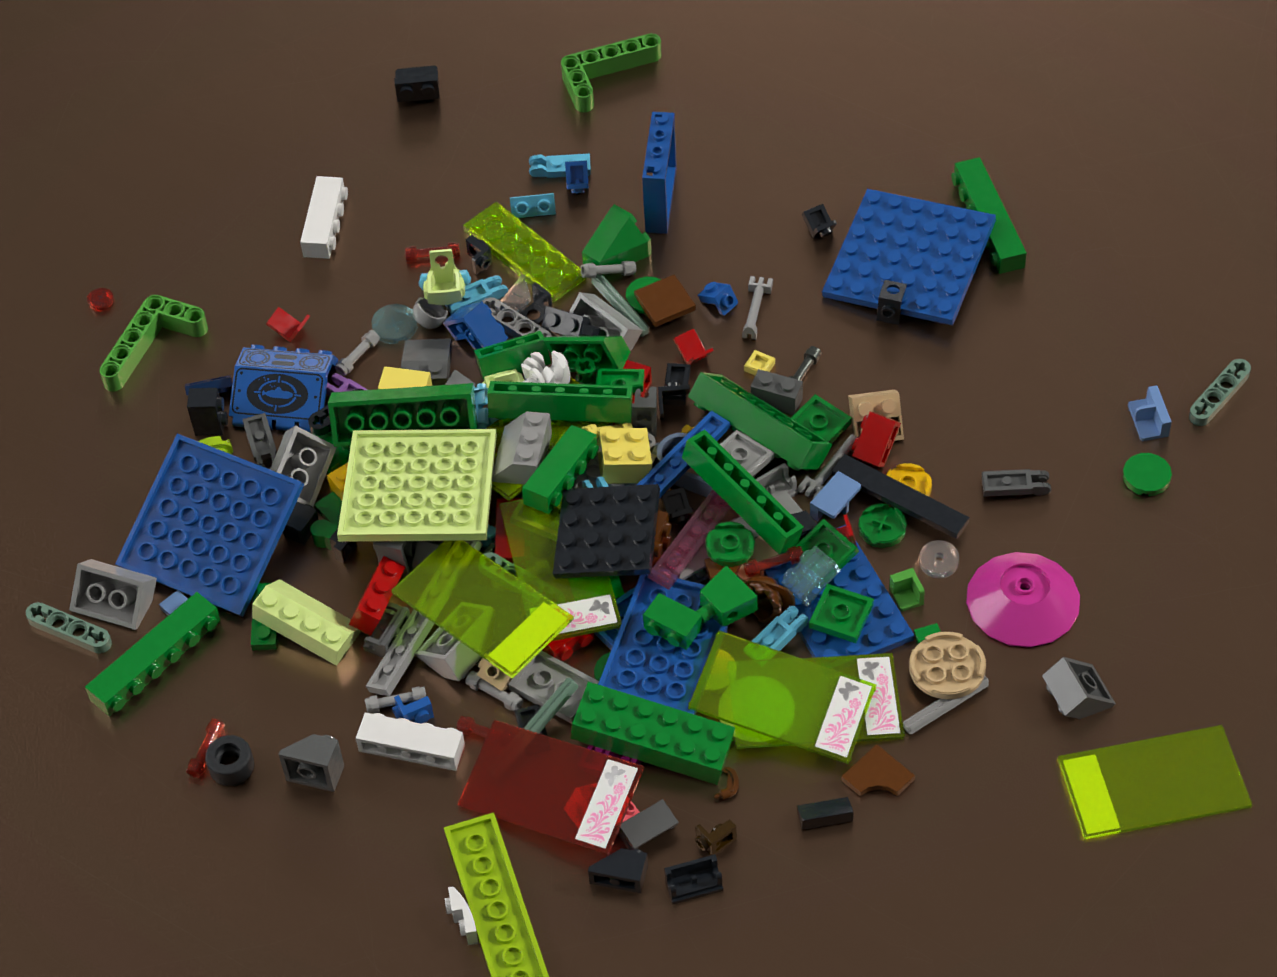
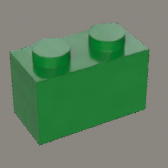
[643,593,703,650]

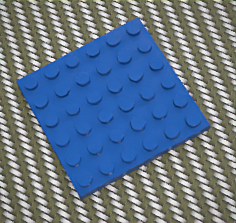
[822,189,996,325]
[115,434,305,617]

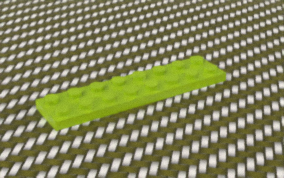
[444,812,549,977]

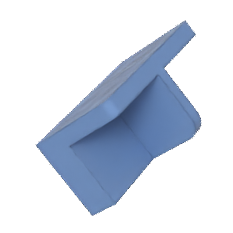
[1128,385,1172,441]
[810,471,861,521]

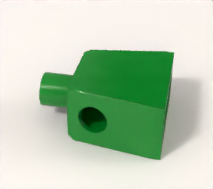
[696,566,757,626]

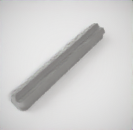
[903,676,989,734]

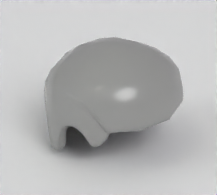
[413,297,448,329]

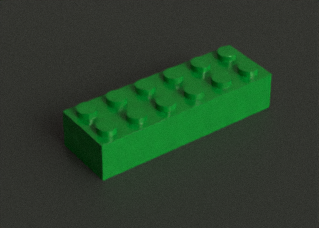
[688,372,832,471]
[328,383,478,447]
[570,681,735,785]

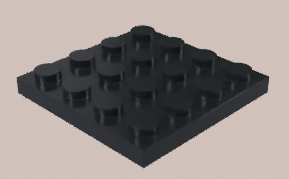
[553,484,660,579]

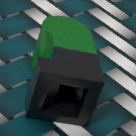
[311,519,357,563]

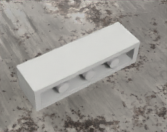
[300,176,348,259]
[356,713,465,771]

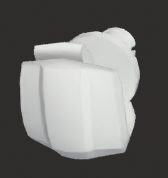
[522,351,570,384]

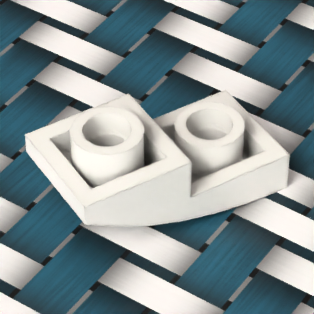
[445,887,479,945]

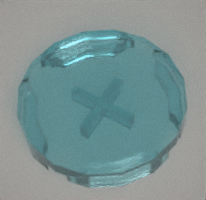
[371,304,418,344]

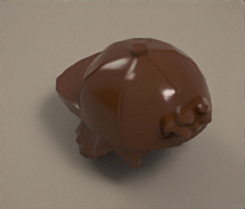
[743,576,795,625]

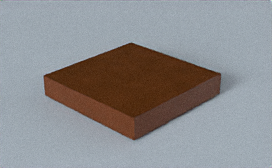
[634,274,696,327]

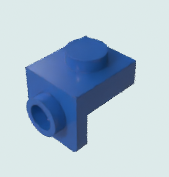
[565,160,589,193]
[698,282,738,315]
[392,695,434,724]

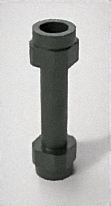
[789,346,822,381]

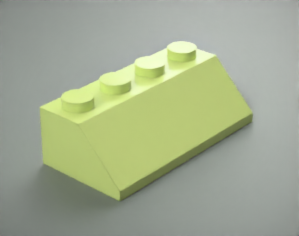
[252,579,361,666]

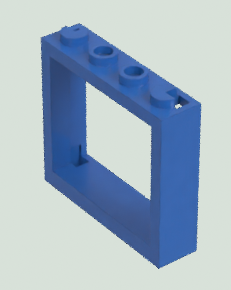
[642,112,677,234]

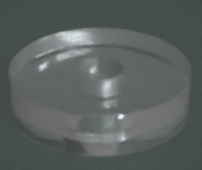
[919,540,959,578]

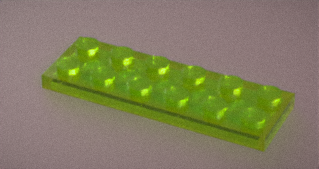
[463,201,586,303]

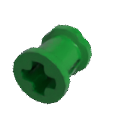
[575,357,596,385]

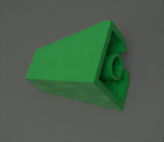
[582,204,652,276]

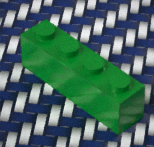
[522,425,599,514]

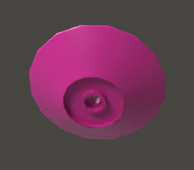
[966,552,1080,648]

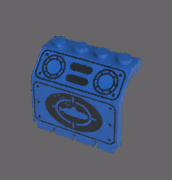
[229,345,338,433]

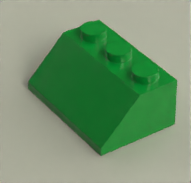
[543,336,631,372]

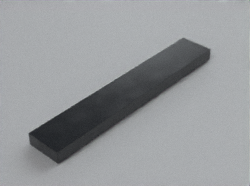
[832,454,970,539]

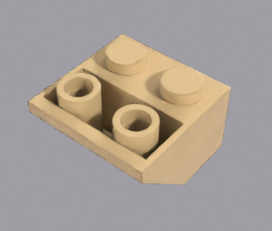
[848,389,904,441]

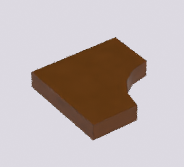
[841,744,915,797]

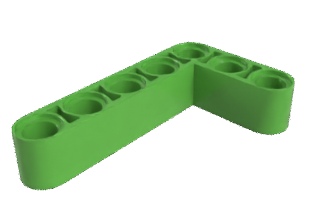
[561,33,662,113]
[99,295,208,392]

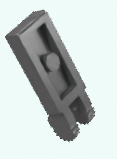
[242,413,277,468]
[981,469,1051,497]

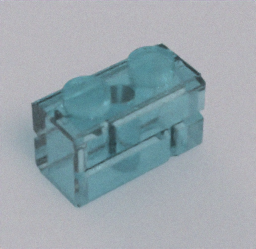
[782,546,840,606]

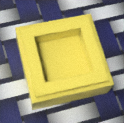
[744,350,775,375]

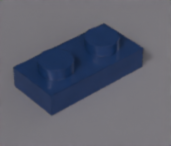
[185,375,233,395]

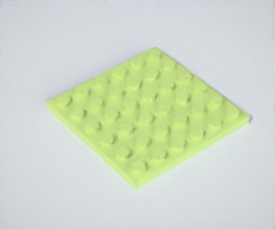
[337,429,497,542]

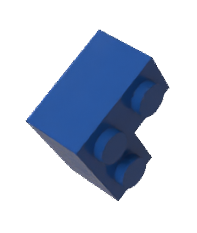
[443,301,508,350]

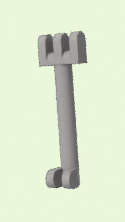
[742,276,773,340]
[797,434,857,499]

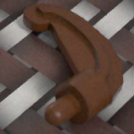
[714,767,739,800]

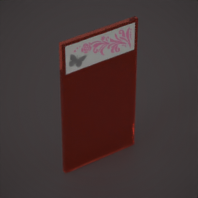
[458,720,645,855]

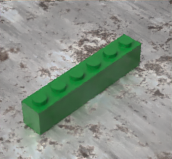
[951,157,1027,274]
[487,381,633,424]
[682,429,804,555]
[85,592,221,717]

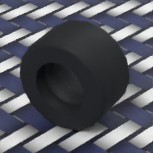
[205,735,254,786]

